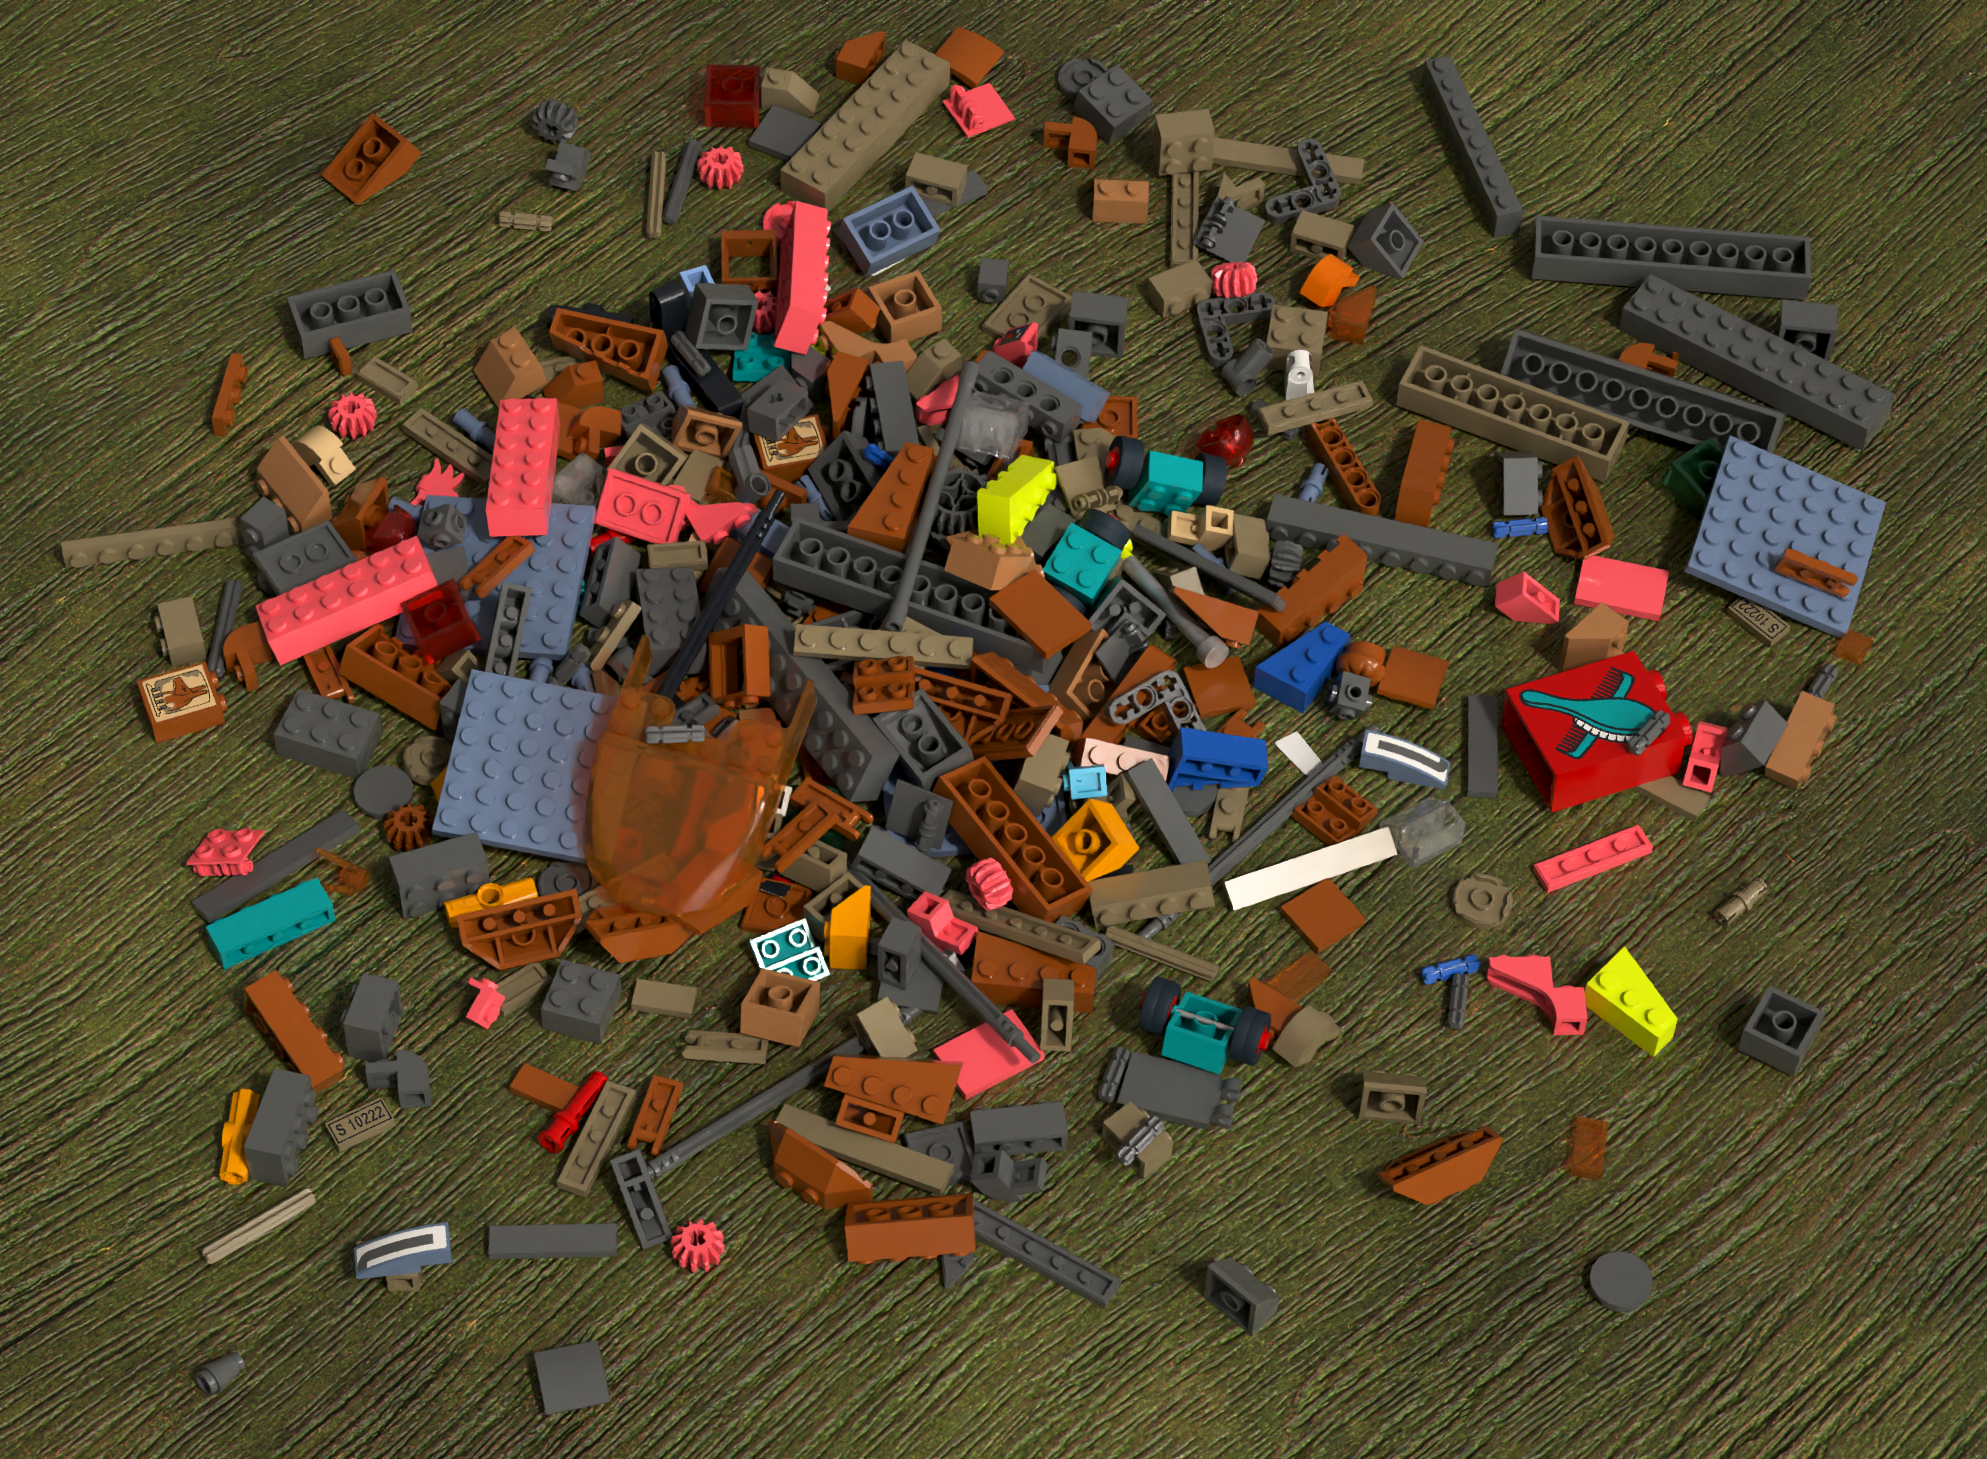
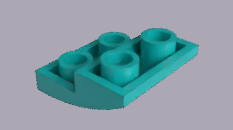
[733,332,791,382]
[747,918,830,981]

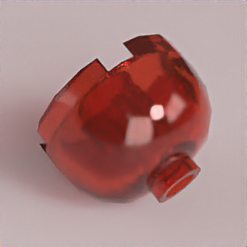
[1196,414,1254,468]
[365,504,418,555]

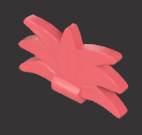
[410,458,464,506]

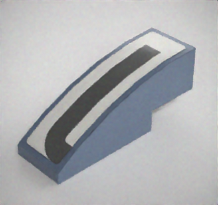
[1359,730,1451,790]
[354,1222,452,1279]

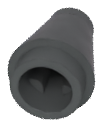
[195,1352,245,1395]

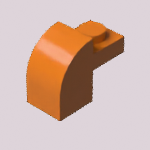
[1299,254,1360,307]

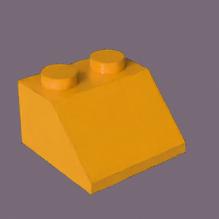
[1051,799,1140,882]
[824,886,871,970]

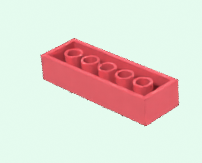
[774,201,831,355]
[486,398,561,537]
[255,536,442,666]

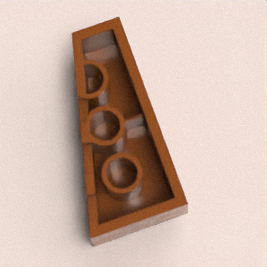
[549,308,668,394]
[1394,420,1455,528]
[1255,533,1368,649]
[338,623,452,731]
[824,1053,964,1125]

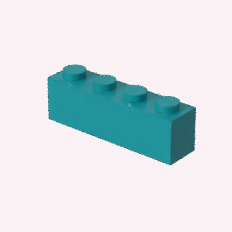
[206,878,335,970]

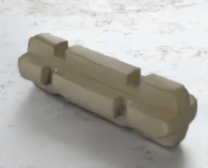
[499,211,553,232]

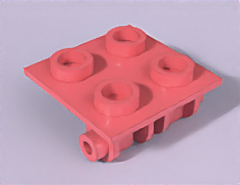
[942,83,1015,138]
[186,828,265,876]

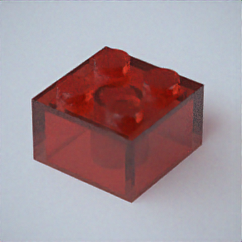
[705,64,761,127]
[400,578,482,665]

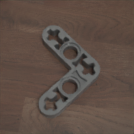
[1265,138,1341,224]
[1196,292,1275,369]
[1104,670,1206,736]

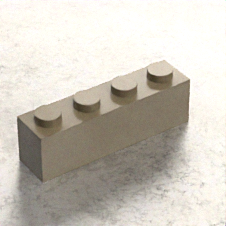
[1088,860,1215,928]

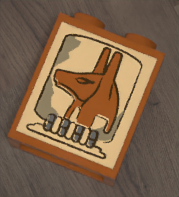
[752,414,829,482]
[137,661,228,743]

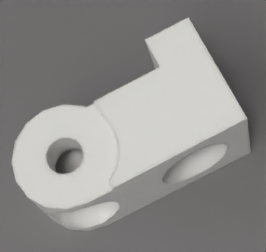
[1284,350,1314,401]

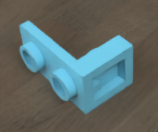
[1061,759,1107,799]

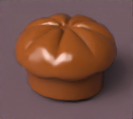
[1335,641,1386,687]

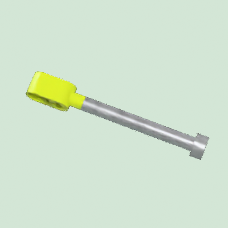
[1105,512,1229,668]

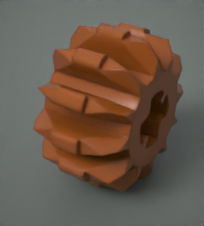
[384,801,434,852]

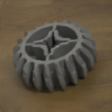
[921,465,989,536]

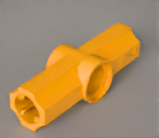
[443,877,538,928]
[219,1089,261,1185]

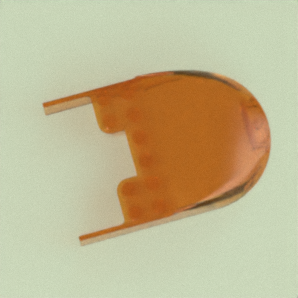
[582,635,816,917]

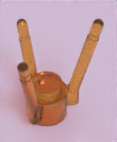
[292,847,370,896]

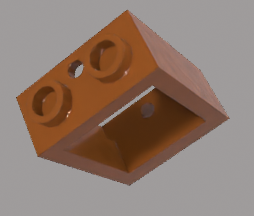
[721,230,777,297]
[708,624,770,710]

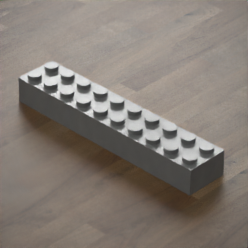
[1531,216,1811,300]
[1619,274,1895,451]
[1501,328,1787,454]
[773,517,1052,674]
[700,568,900,802]

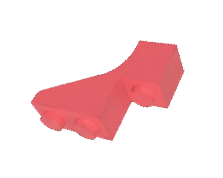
[916,374,1019,426]
[668,485,759,545]
[1486,955,1587,1035]

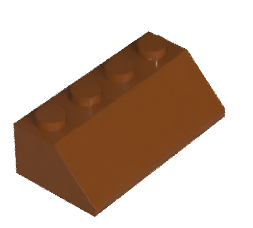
[970,652,1083,751]
[845,1193,976,1264]

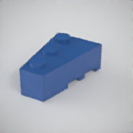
[1253,621,1351,714]
[1166,727,1268,792]

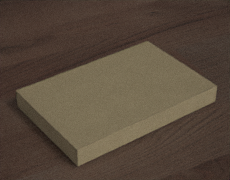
[982,273,1072,345]

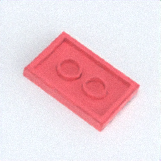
[595,468,691,544]
[1574,556,1669,621]
[933,1009,1045,1101]

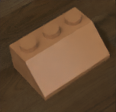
[256,435,333,534]
[1049,628,1117,728]

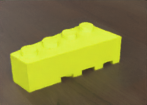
[977,455,1058,545]

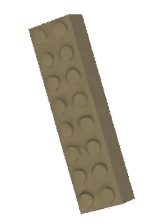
[781,40,950,212]
[1396,345,1630,482]

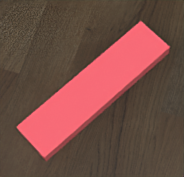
[1533,825,1653,893]

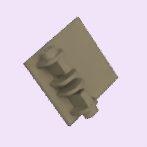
[1054,455,1123,520]

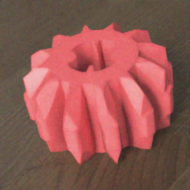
[697,144,744,191]
[1210,261,1257,298]
[751,289,777,334]
[328,391,377,440]
[966,857,1013,911]
[671,1217,725,1273]

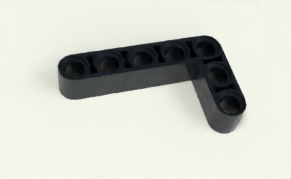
[649,279,744,417]

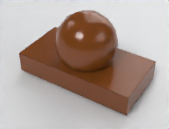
[759,469,807,515]

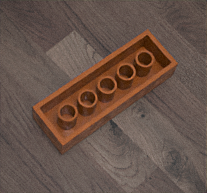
[932,756,1093,923]

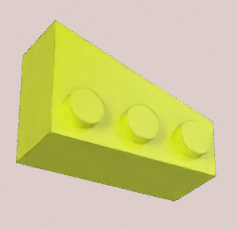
[1584,946,1678,1057]

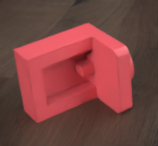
[466,977,506,1029]

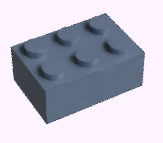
[838,185,941,277]

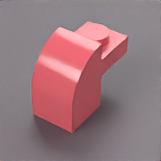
[1683,721,1728,793]
[907,891,978,955]

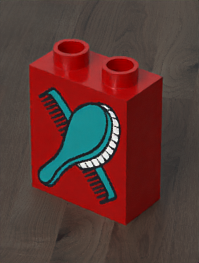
[1501,651,1693,813]

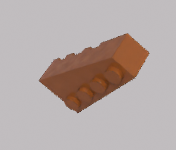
[847,442,934,554]
[971,931,1096,1013]
[243,970,345,1095]

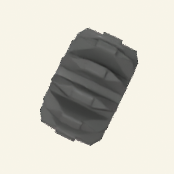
[532,98,579,145]
[1267,540,1303,589]

